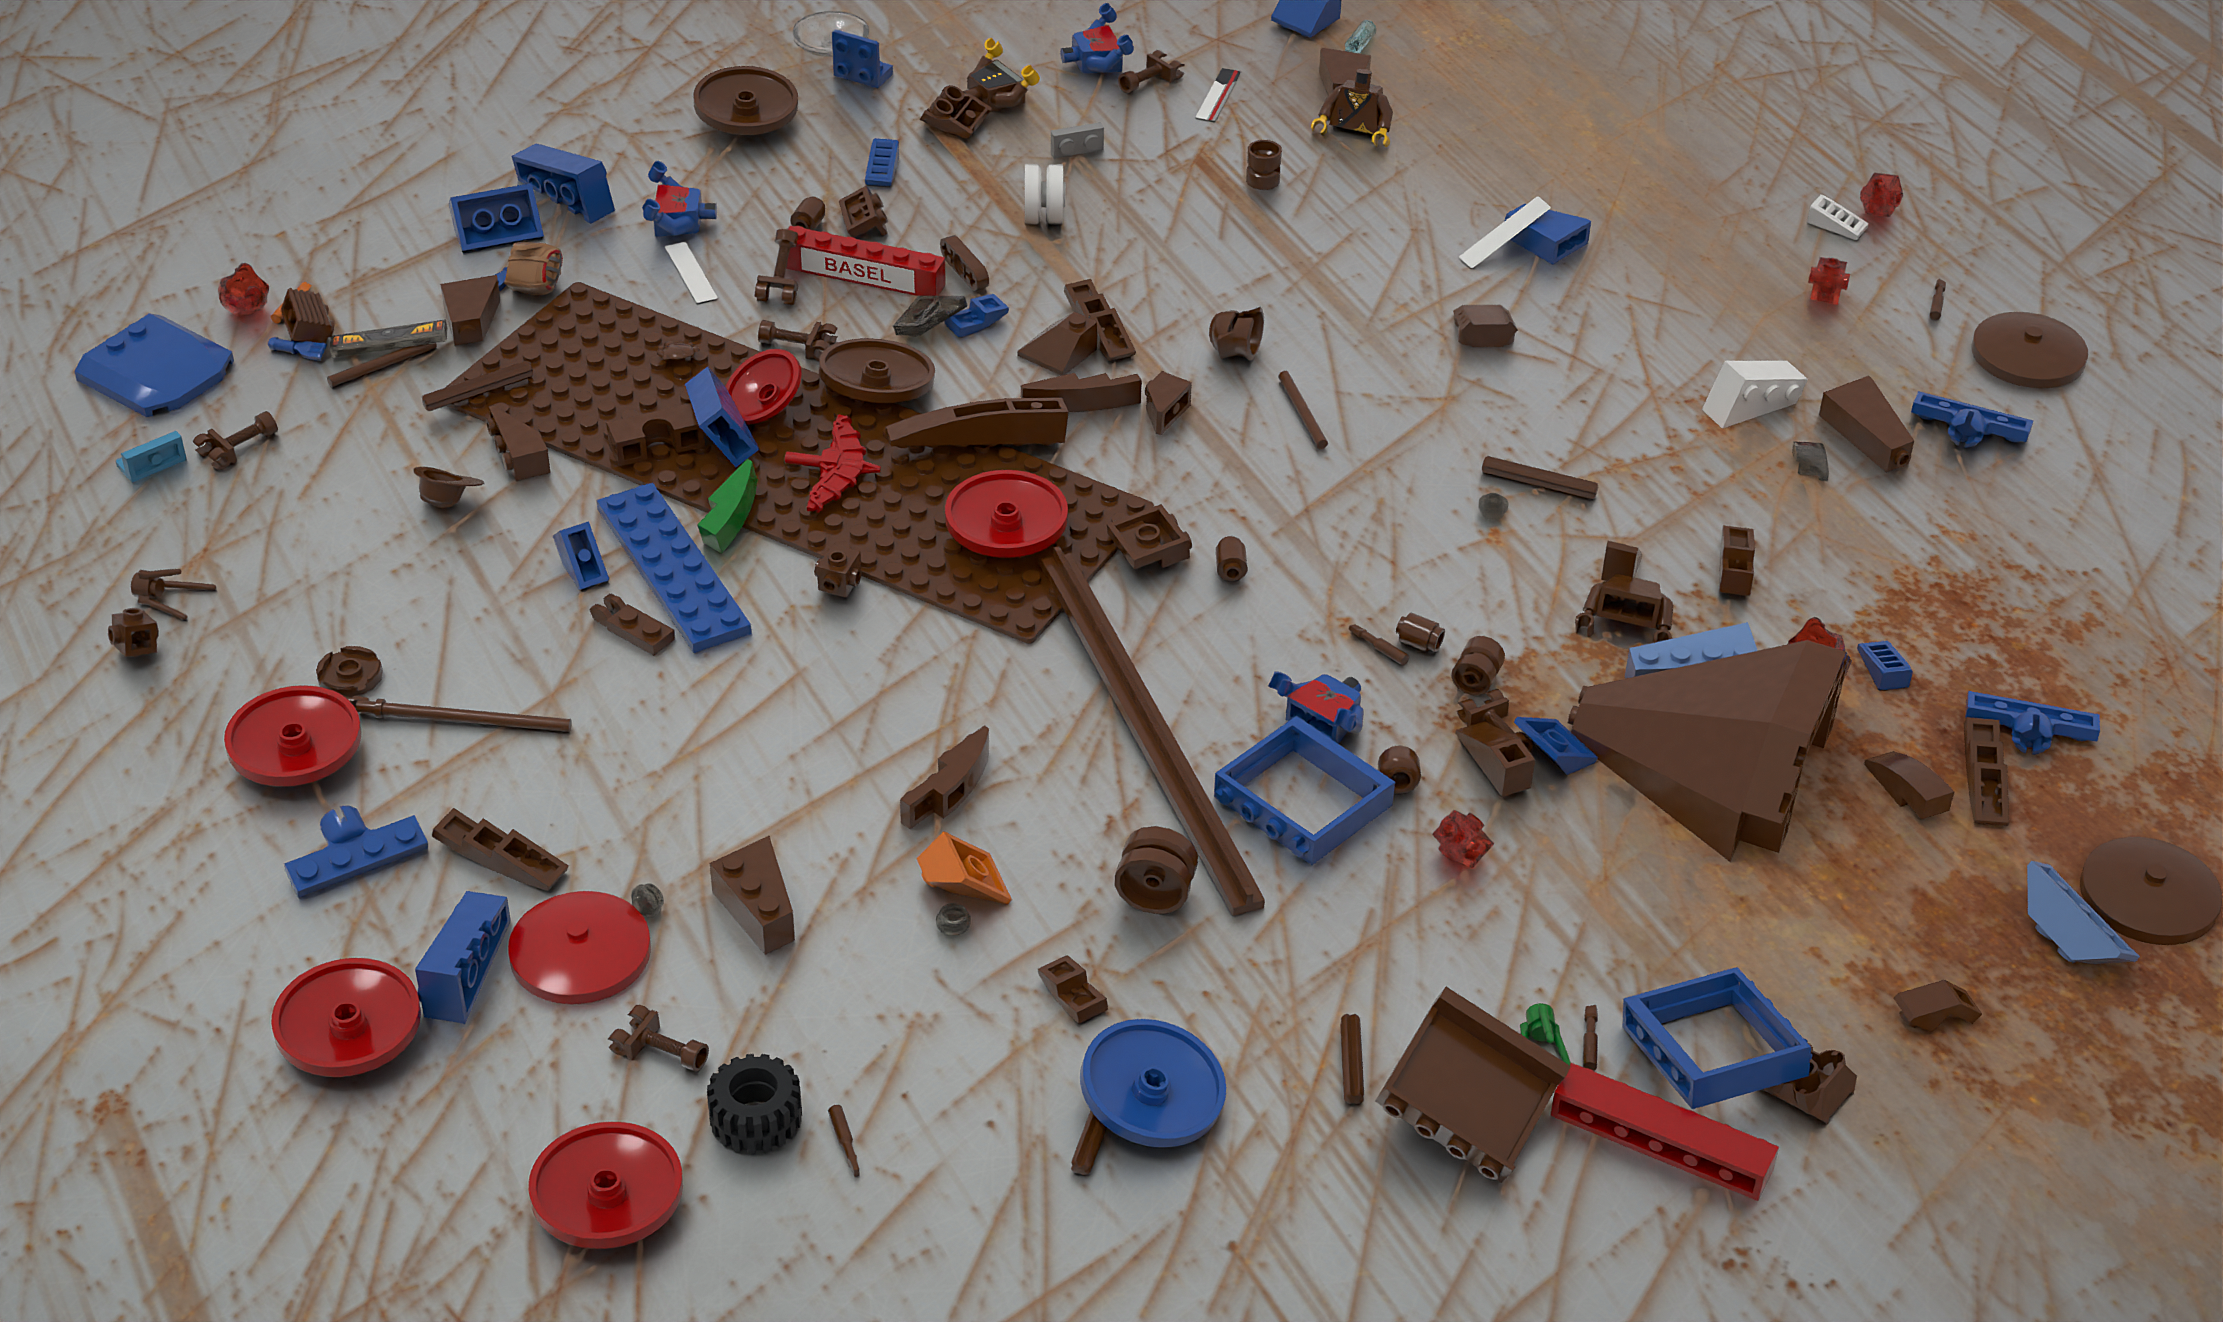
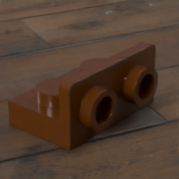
[839,185,888,237]

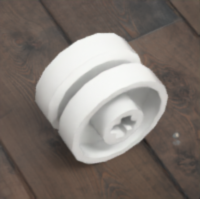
[1025,164,1066,225]

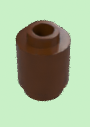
[790,196,825,230]
[1215,536,1248,581]
[1396,612,1445,652]

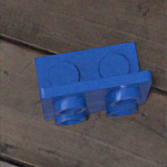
[832,29,893,89]

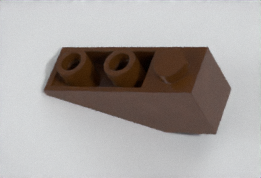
[486,405,551,481]
[1455,721,1535,797]

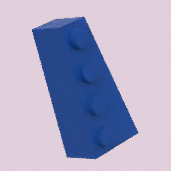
[511,143,615,224]
[415,891,511,1024]

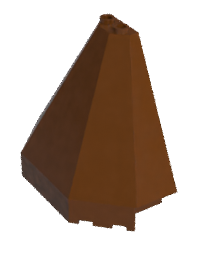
[1568,640,1852,862]

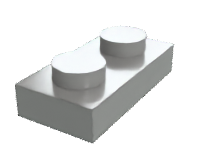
[1051,122,1104,158]

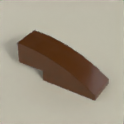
[1719,525,1755,596]
[1864,751,1954,819]

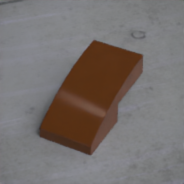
[1038,955,1108,1024]

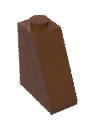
[1319,48,1371,96]
[440,275,501,346]

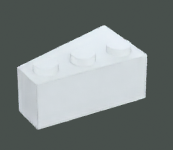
[1702,361,1808,429]

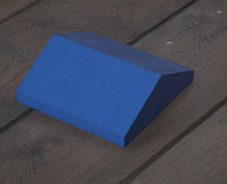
[1514,717,1598,775]

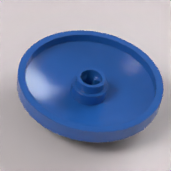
[1080,1019,1226,1147]

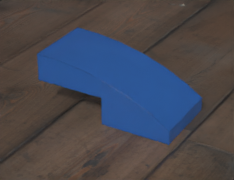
[944,294,1009,338]

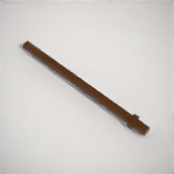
[356,698,572,732]

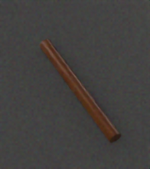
[327,337,437,388]
[1278,371,1328,449]

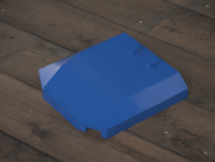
[74,313,234,417]

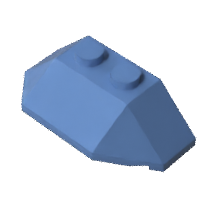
[2027,861,2140,964]

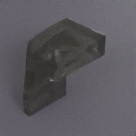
[1792,441,1829,482]

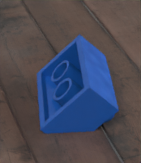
[449,183,544,252]

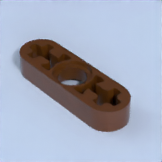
[940,235,989,291]

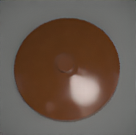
[693,66,798,135]
[1971,312,2088,388]
[819,338,935,403]
[2080,837,2222,945]

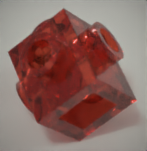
[1860,172,1904,217]
[1808,257,1850,304]
[1432,810,1494,868]

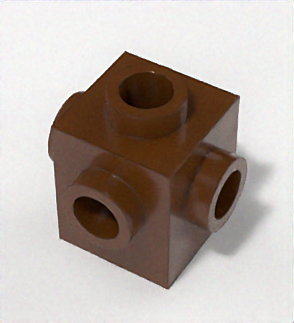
[814,544,862,598]
[108,608,159,657]

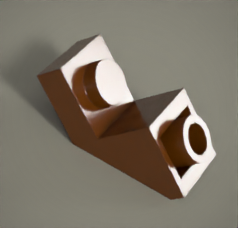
[1894,980,1982,1033]

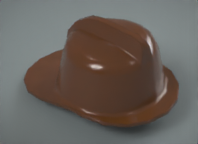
[413,466,484,508]

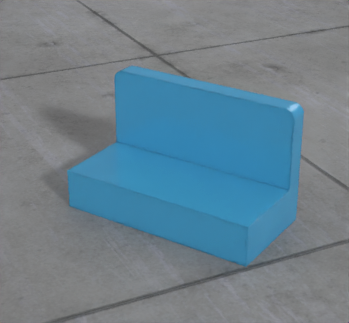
[116,431,187,483]

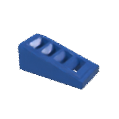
[865,138,899,187]
[1857,641,1913,690]

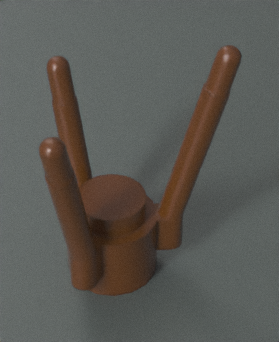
[131,568,216,620]

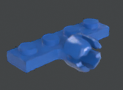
[1911,391,2033,448]
[1965,691,2100,755]
[284,805,428,898]

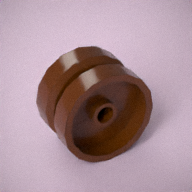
[1114,826,1198,914]

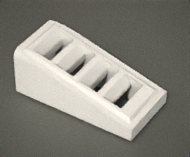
[1807,195,1869,240]

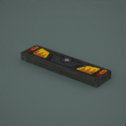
[329,319,448,358]

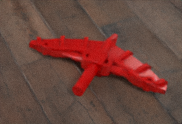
[785,414,881,513]

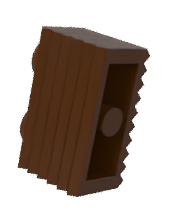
[281,288,334,344]

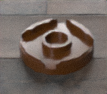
[316,646,383,697]

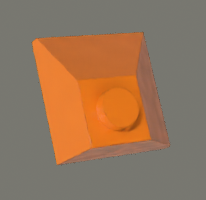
[916,831,1012,904]

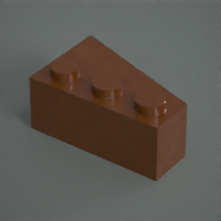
[709,836,795,955]

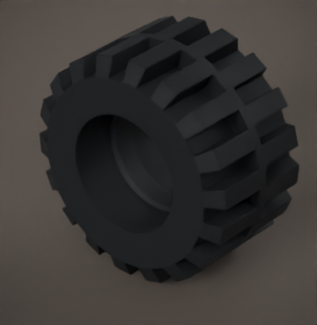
[707,1054,802,1154]

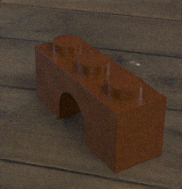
[606,403,705,466]

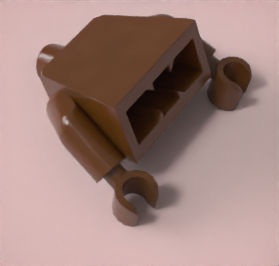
[1575,574,1674,643]

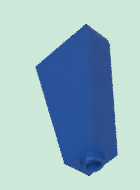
[685,367,759,467]

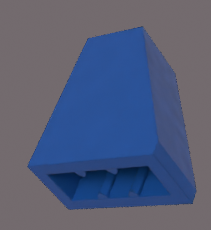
[1504,204,1591,265]

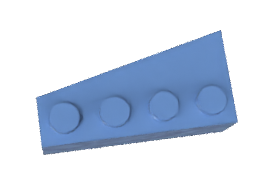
[1625,622,1758,679]

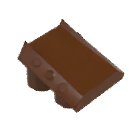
[1453,305,1518,347]
[1763,1043,1857,1124]

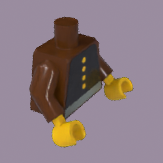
[962,38,1040,112]

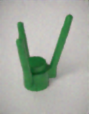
[1520,1003,1571,1065]

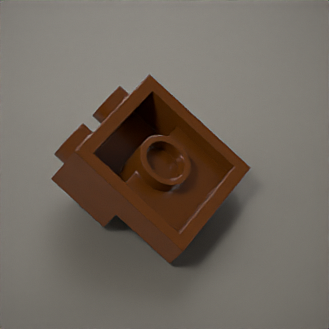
[1107,504,1192,569]

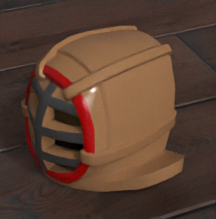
[504,242,563,296]

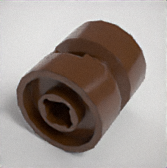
[1246,140,1282,190]
[1451,636,1505,696]

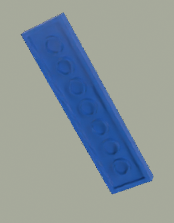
[596,483,752,653]

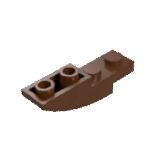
[900,725,989,829]

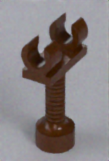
[1118,50,1185,93]
[755,229,799,305]
[758,320,838,361]
[193,411,278,470]
[1457,689,1533,752]
[608,1005,709,1072]

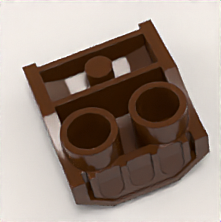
[920,85,992,139]

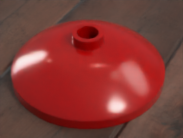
[725,349,802,424]

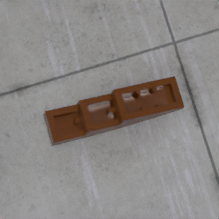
[1064,279,1136,361]
[1021,373,1142,412]
[1964,717,2009,826]
[432,808,569,891]

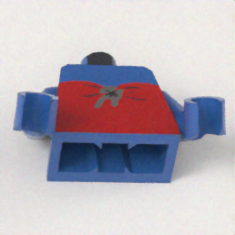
[1060,3,1134,74]
[642,161,717,237]
[1268,671,1364,744]

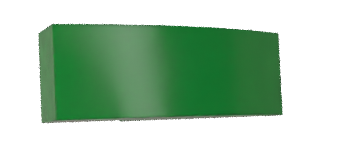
[697,459,758,554]

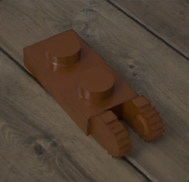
[590,593,675,656]

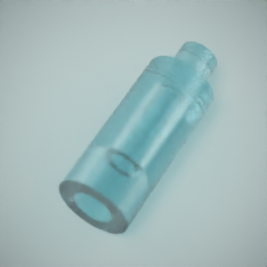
[1345,20,1376,54]

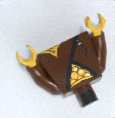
[1311,69,1393,147]

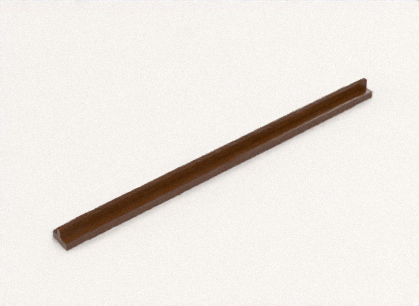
[1041,546,1265,916]

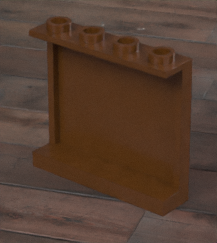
[1375,986,1571,1183]

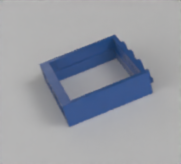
[1214,716,1395,865]
[1622,967,1813,1109]

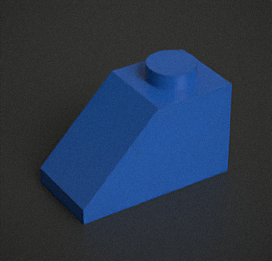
[553,521,609,590]

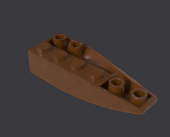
[885,398,1069,448]

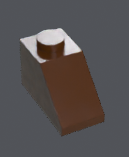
[1145,371,1192,435]

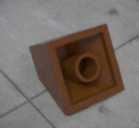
[1017,312,1097,376]

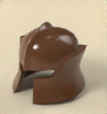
[1209,307,1264,361]

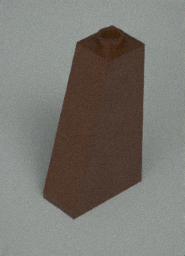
[1819,376,1914,473]

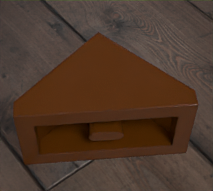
[1601,541,1642,581]

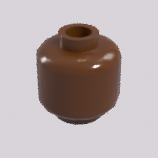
[1377,745,1421,795]

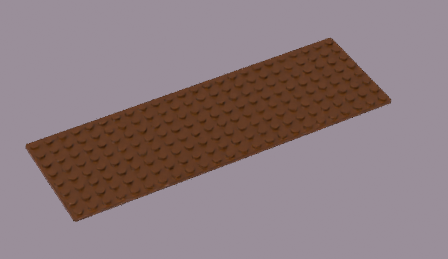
[445,282,1154,644]

